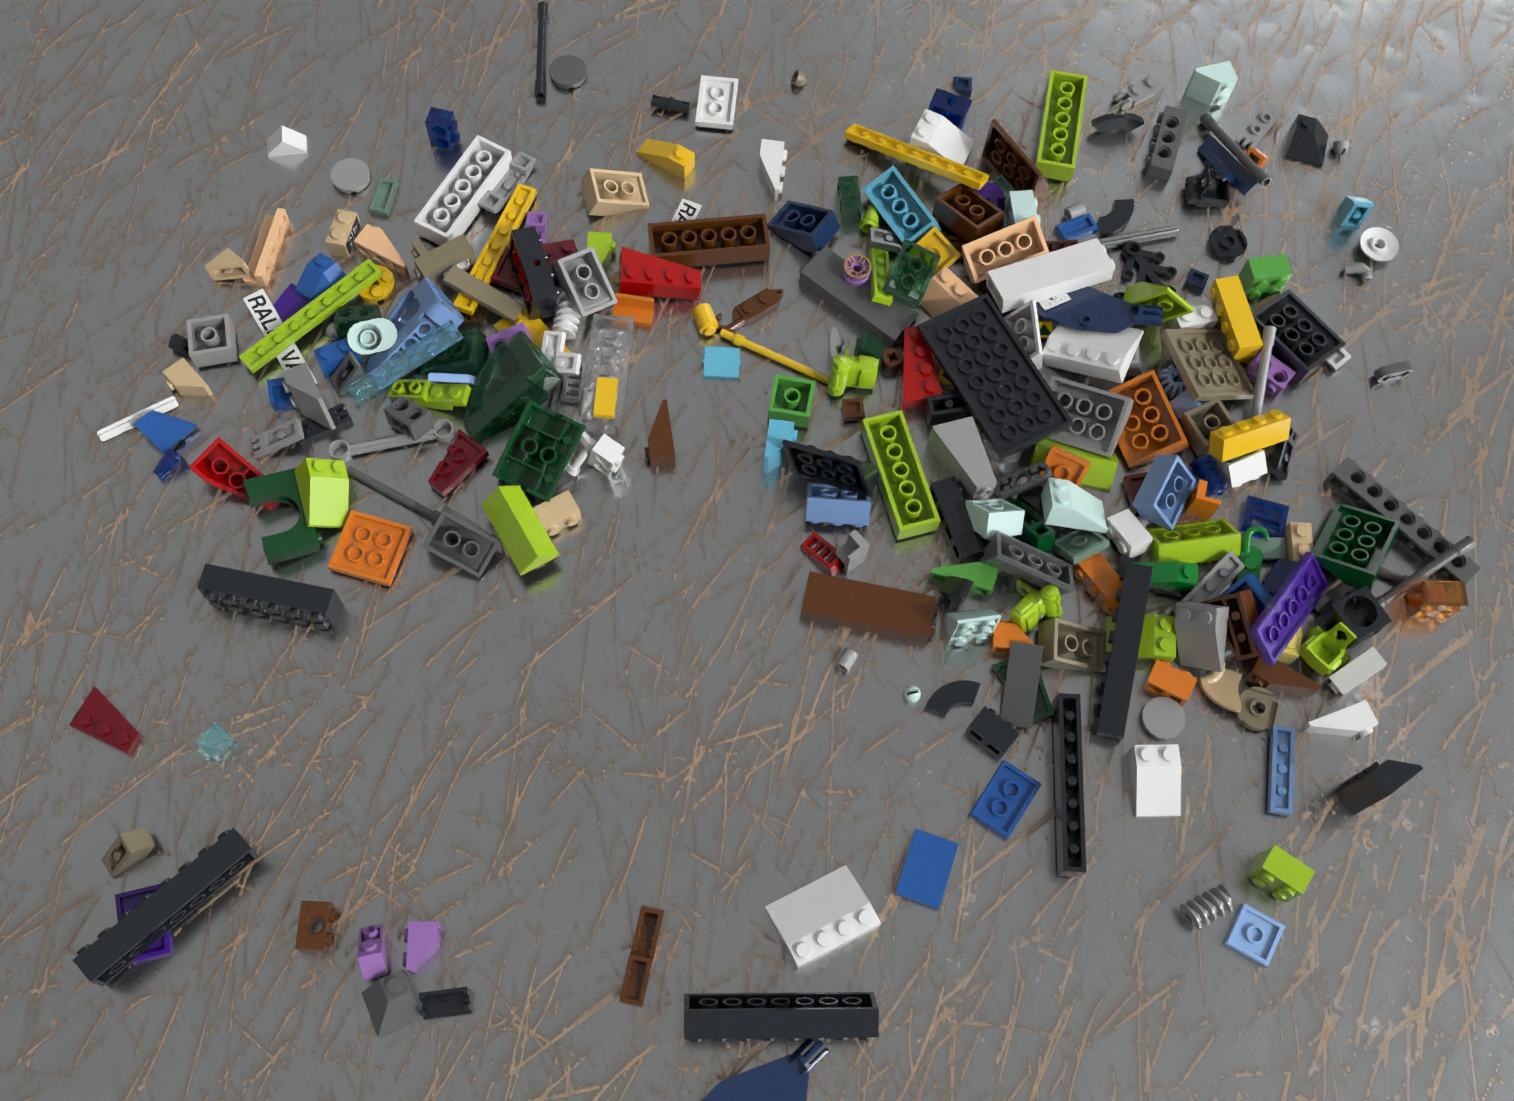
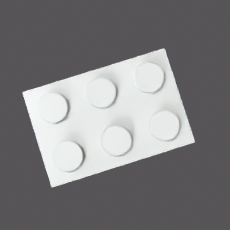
[695,75,738,130]

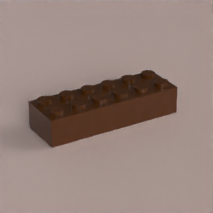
[648,214,770,267]

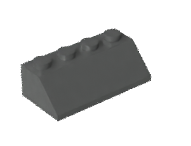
[984,531,1074,595]

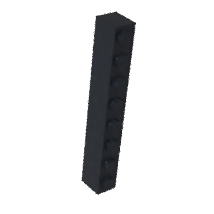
[1093,562,1153,740]
[1053,693,1087,877]

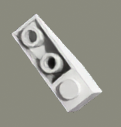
[759,139,788,201]

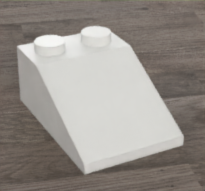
[909,109,975,165]
[1128,744,1181,817]

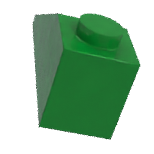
[1135,561,1198,592]

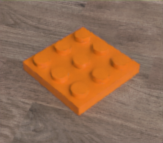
[327,510,413,587]

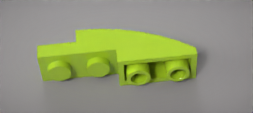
[388,379,471,410]

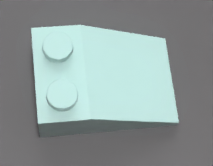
[1041,477,1108,533]

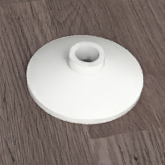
[1359,227,1399,262]

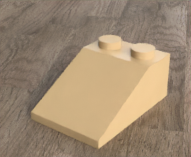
[580,168,650,216]

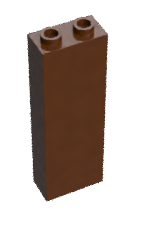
[800,571,939,644]

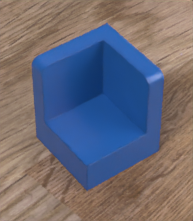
[267,377,294,411]

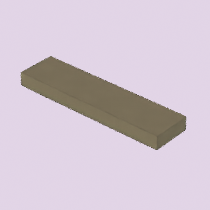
[443,265,524,324]

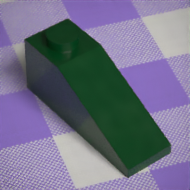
[1007,497,1056,553]

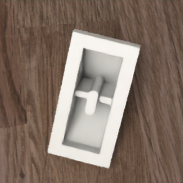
[267,125,307,157]

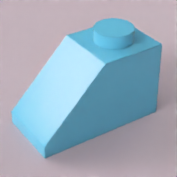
[1339,196,1374,228]

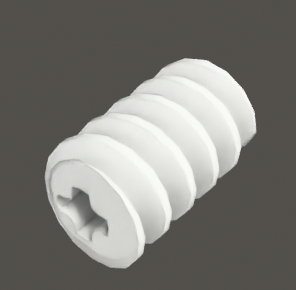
[552,294,581,340]

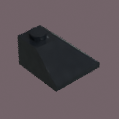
[1285,114,1328,167]

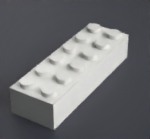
[414,135,512,245]

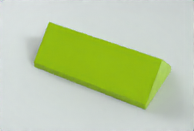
[1030,439,1118,492]
[481,485,559,575]

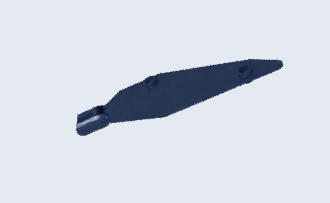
[980,279,1163,333]
[701,1038,830,1101]

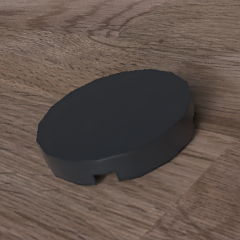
[1207,225,1248,262]

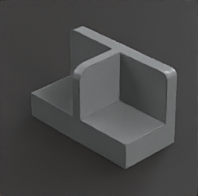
[836,529,869,575]

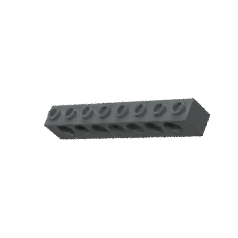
[1325,457,1481,592]

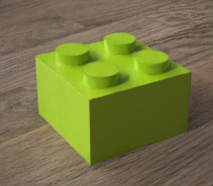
[1247,845,1316,902]

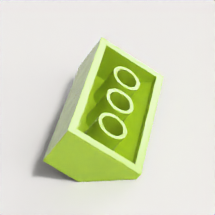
[1146,518,1241,563]

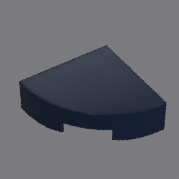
[953,76,972,97]

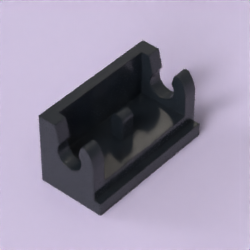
[419,987,472,1020]

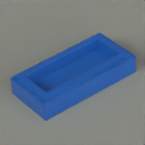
[1054,213,1098,240]

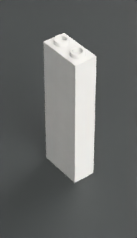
[986,238,1115,313]

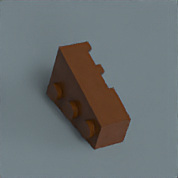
[1201,589,1261,661]

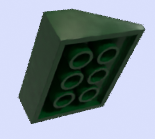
[1312,502,1401,591]

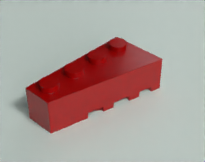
[618,247,701,300]
[900,326,943,413]

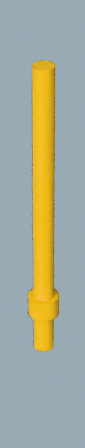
[719,329,830,384]

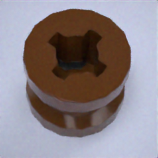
[881,348,903,374]

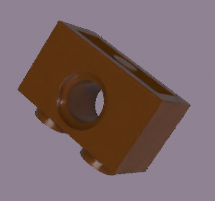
[295,901,337,953]

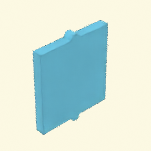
[702,346,741,379]

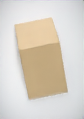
[205,248,252,281]

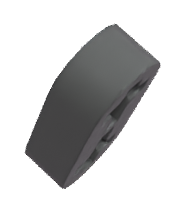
[1374,361,1414,383]

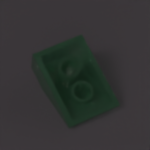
[882,238,941,309]
[420,327,489,377]

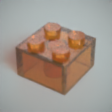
[1404,581,1469,622]

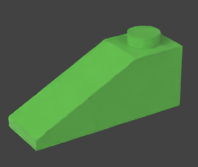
[928,562,999,598]

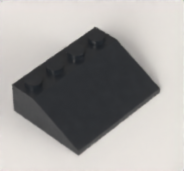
[1252,289,1346,385]
[782,439,880,497]

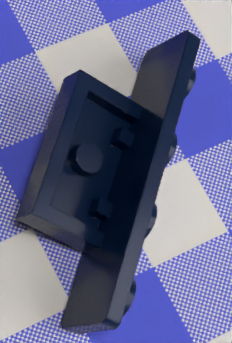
[1198,136,1259,196]

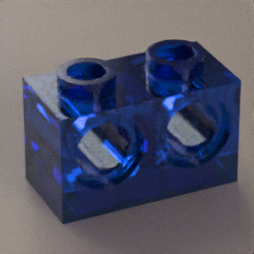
[425,107,460,151]

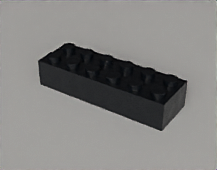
[197,563,343,629]

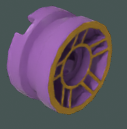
[842,254,872,286]

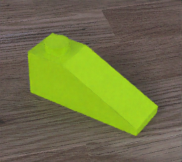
[586,231,616,270]

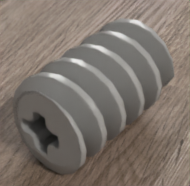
[1180,884,1233,929]

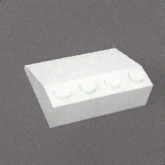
[1042,323,1144,384]
[765,865,881,970]

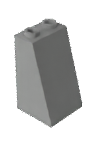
[927,416,997,500]

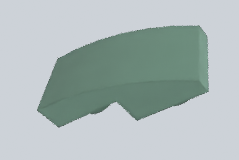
[1241,538,1287,561]

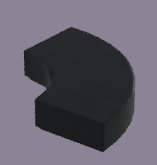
[1091,113,1144,134]
[1098,199,1134,237]
[924,680,981,717]

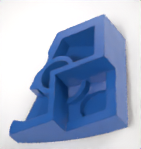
[134,410,198,454]

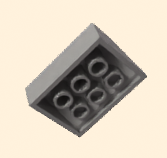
[1047,375,1134,458]

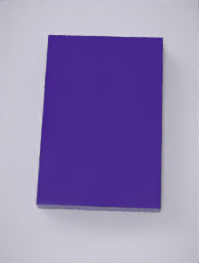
[115,884,173,964]

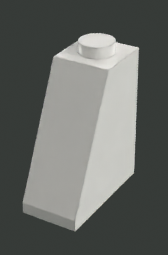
[1328,647,1387,696]

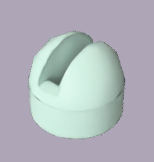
[903,685,921,704]

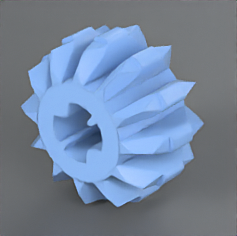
[1158,365,1187,399]

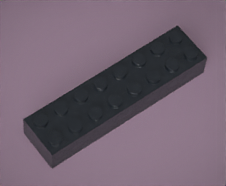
[72,828,259,986]
[684,992,879,1042]

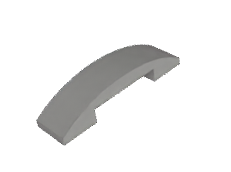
[478,151,536,213]

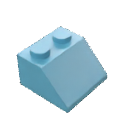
[763,419,798,475]

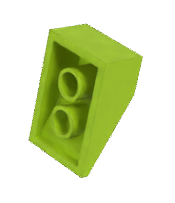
[1123,281,1194,327]
[294,458,349,528]
[1105,614,1176,663]

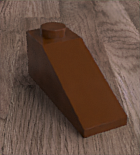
[644,399,675,467]
[1245,656,1321,696]

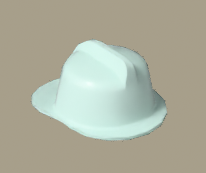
[347,318,397,354]

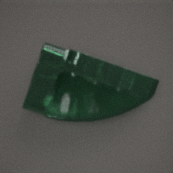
[464,331,563,442]

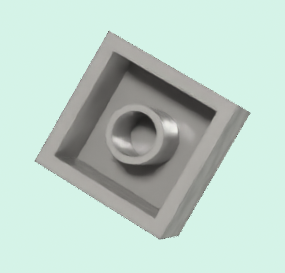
[186,313,238,368]

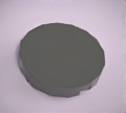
[549,55,587,89]

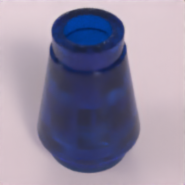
[153,448,184,480]

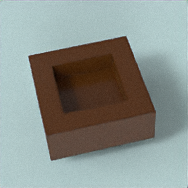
[842,398,865,421]

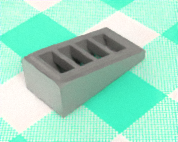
[561,361,589,405]

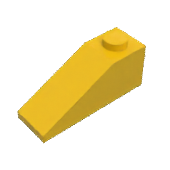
[636,139,695,180]

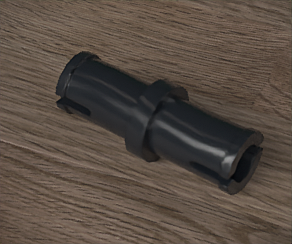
[651,94,690,114]

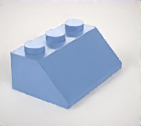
[1132,454,1196,530]
[805,482,871,527]

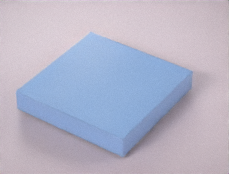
[428,373,478,385]
[1223,903,1285,968]

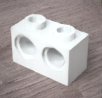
[588,434,625,477]

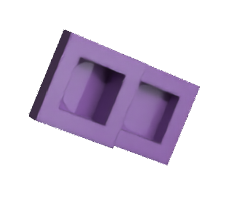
[526,211,547,244]

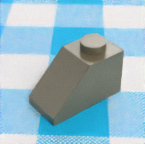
[101,827,155,878]

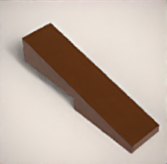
[619,905,665,1006]

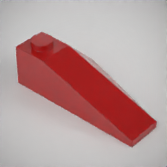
[188,437,277,509]

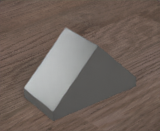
[329,352,368,395]

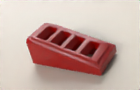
[800,532,844,576]

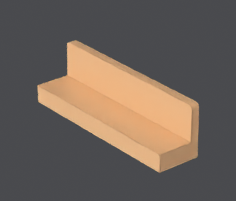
[243,208,290,287]

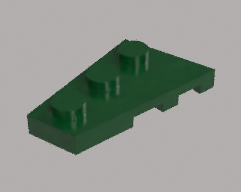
[992,660,1054,722]

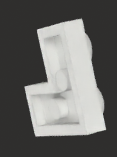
[538,330,582,375]

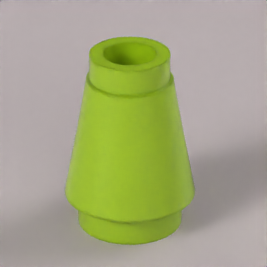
[860,205,879,234]

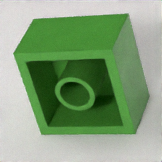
[1238,254,1293,300]
[767,374,816,428]

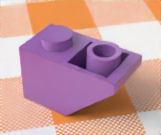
[402,921,441,973]
[357,924,389,980]

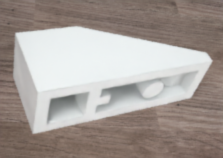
[1301,700,1379,737]

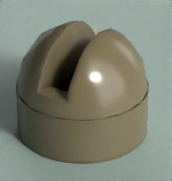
[791,70,807,87]

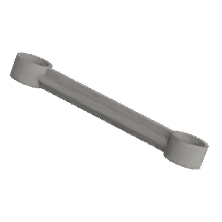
[328,419,455,463]

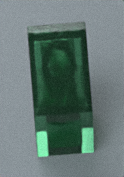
[853,330,884,371]

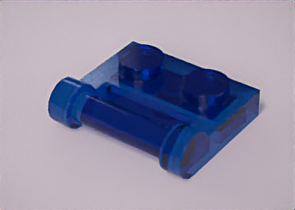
[1239,495,1289,538]

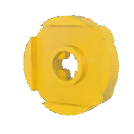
[358,265,396,304]

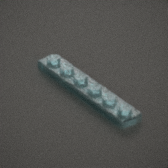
[347,320,464,404]

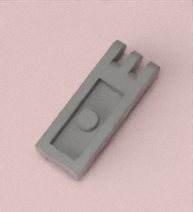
[1235,109,1278,152]
[250,418,304,459]

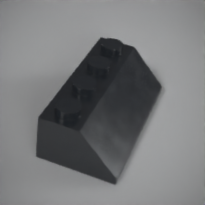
[1336,759,1423,815]

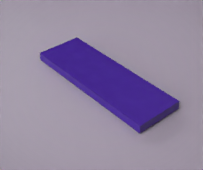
[1249,552,1329,666]

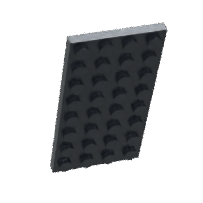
[917,293,1074,461]

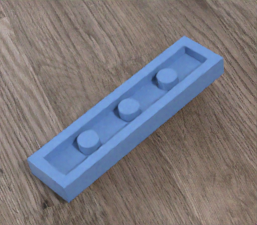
[1267,725,1295,816]

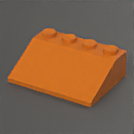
[1108,369,1189,469]

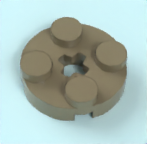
[1235,687,1281,731]

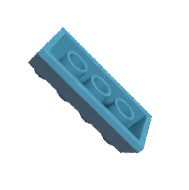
[862,165,941,247]

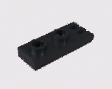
[298,404,352,446]
[1270,426,1298,481]

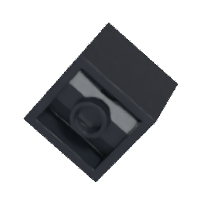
[1316,586,1392,652]

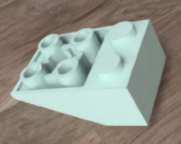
[943,608,1001,646]

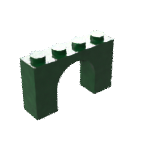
[244,468,323,565]

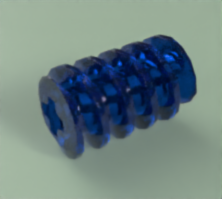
[1189,454,1230,499]

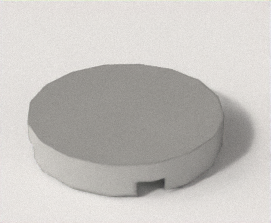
[330,158,370,194]
[1141,697,1186,741]

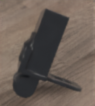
[1185,169,1230,209]

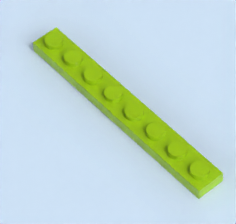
[238,258,383,374]

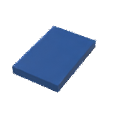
[968,759,1042,841]
[894,829,959,910]

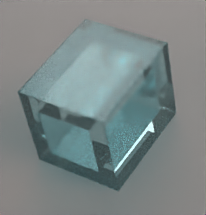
[196,722,238,762]

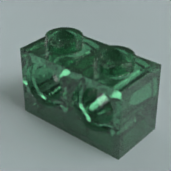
[836,175,863,223]
[333,305,382,338]

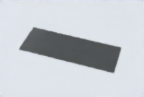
[1000,641,1044,729]

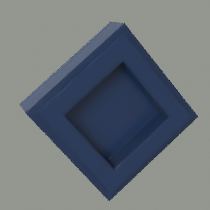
[1183,268,1209,294]

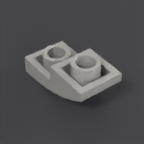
[828,327,844,369]

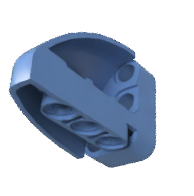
[367,277,464,382]

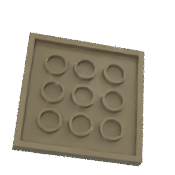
[1160,329,1254,401]

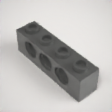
[1144,105,1188,182]

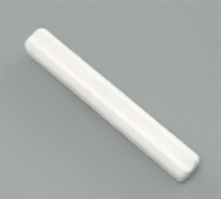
[97,396,178,441]

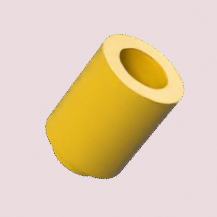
[692,303,719,336]

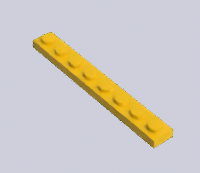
[844,123,989,190]
[453,183,537,316]

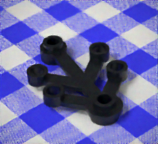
[1121,241,1177,293]

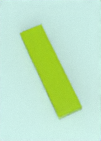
[868,247,893,306]

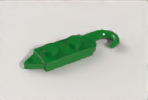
[1236,526,1269,582]

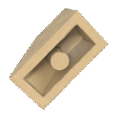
[162,357,213,397]

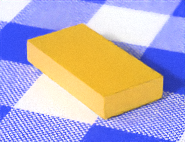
[593,377,618,419]

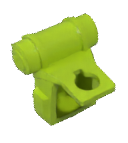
[827,345,879,396]
[1009,579,1063,633]
[1299,622,1356,676]

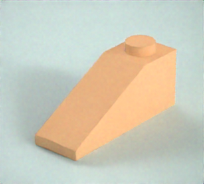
[354,224,409,277]

